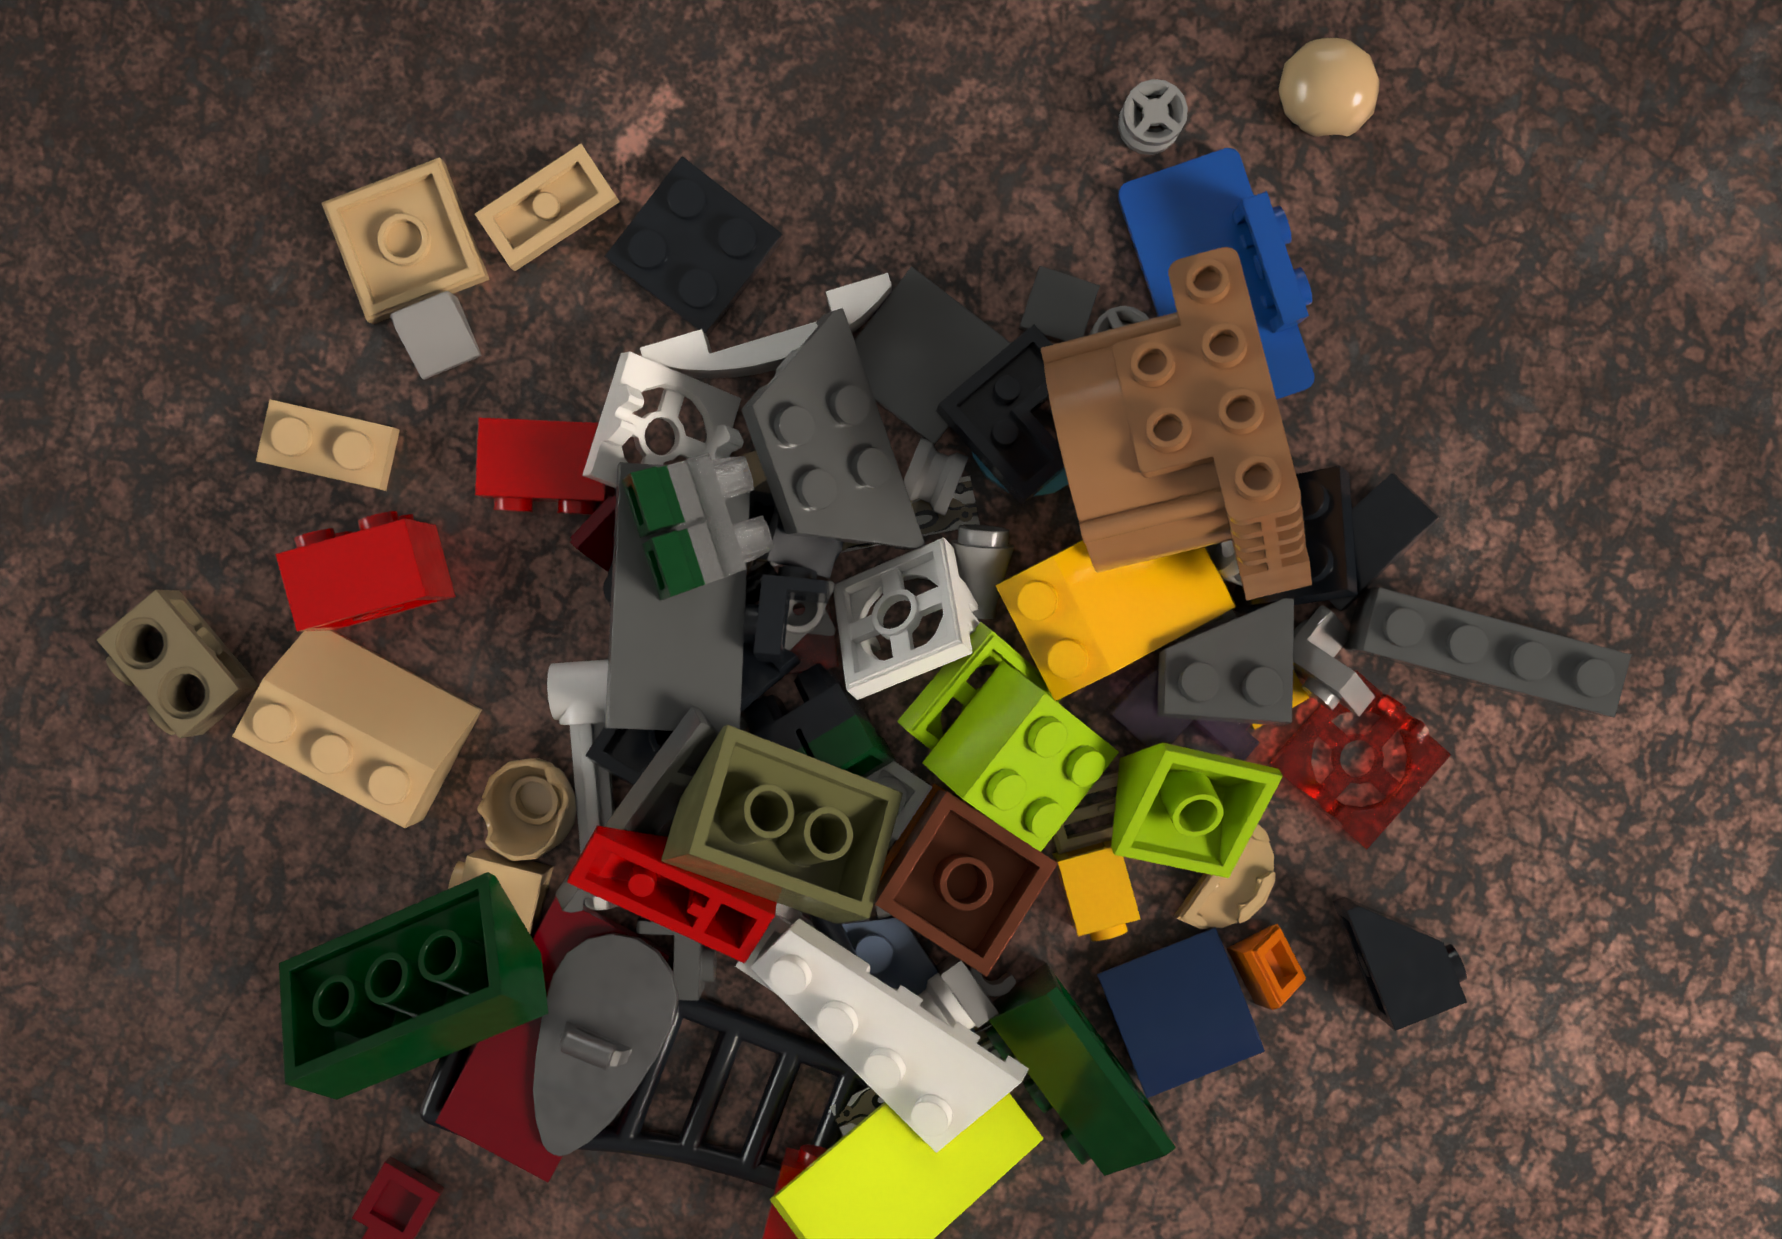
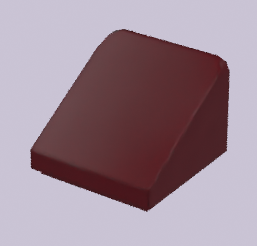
[570,495,616,572]

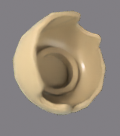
[1279,38,1380,137]
[477,758,577,861]

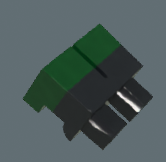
[744,663,896,778]

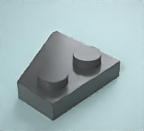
[1157,598,1294,726]

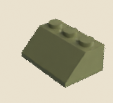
[661,725,903,924]

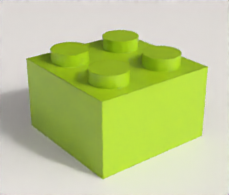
[922,660,1119,852]

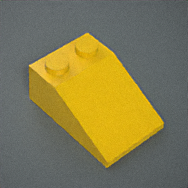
[995,540,1236,701]

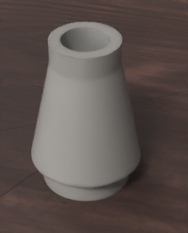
[951,524,1014,619]

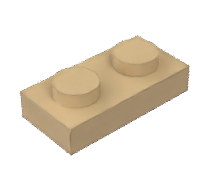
[475,144,620,272]
[256,399,400,491]

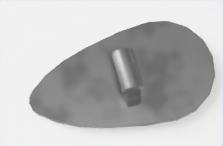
[533,933,679,1156]

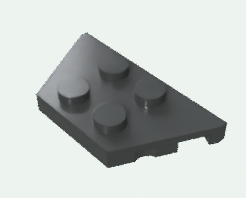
[741,308,925,550]
[555,706,719,913]

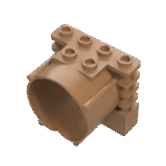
[1041,247,1312,601]

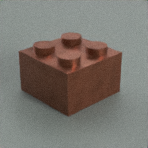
[874,790,1058,977]

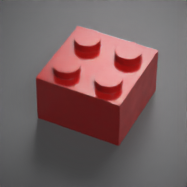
[275,511,456,632]

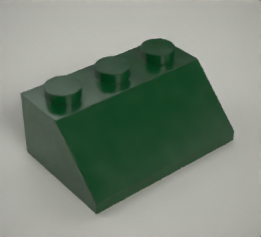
[985,962,1176,1176]

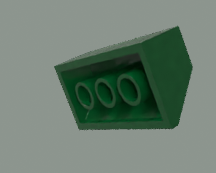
[279,872,549,1100]

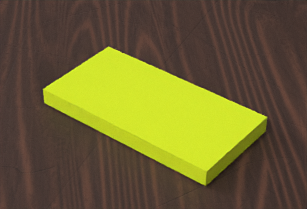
[769,1093,1044,1239]

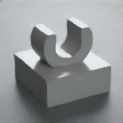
[936,954,1016,1028]

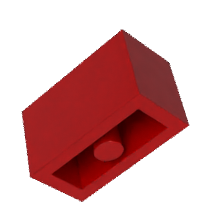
[475,417,614,515]

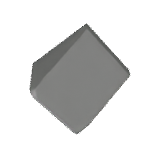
[390,291,482,380]

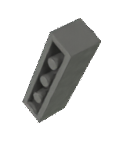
[1345,587,1632,718]

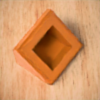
[1226,924,1306,1010]

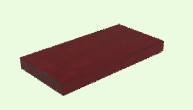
[435,896,672,1183]

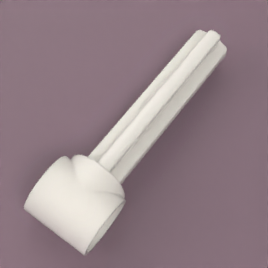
[547,659,618,910]

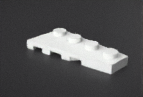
[750,919,1029,1153]

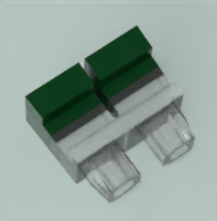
[622,453,774,601]

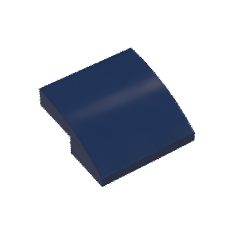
[1097,927,1265,1099]

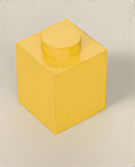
[1052,840,1141,941]

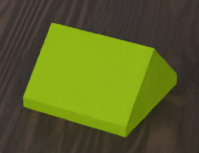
[1111,742,1283,878]

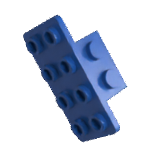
[1118,148,1315,400]

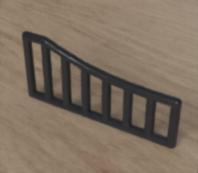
[420,933,872,1190]

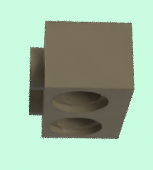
[96,590,259,739]

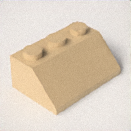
[232,630,482,828]

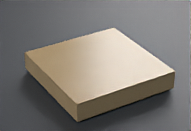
[322,157,490,324]

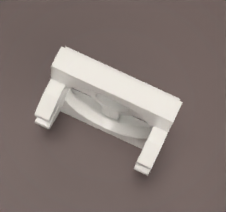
[582,351,744,488]
[833,537,980,700]

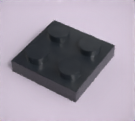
[604,156,784,337]

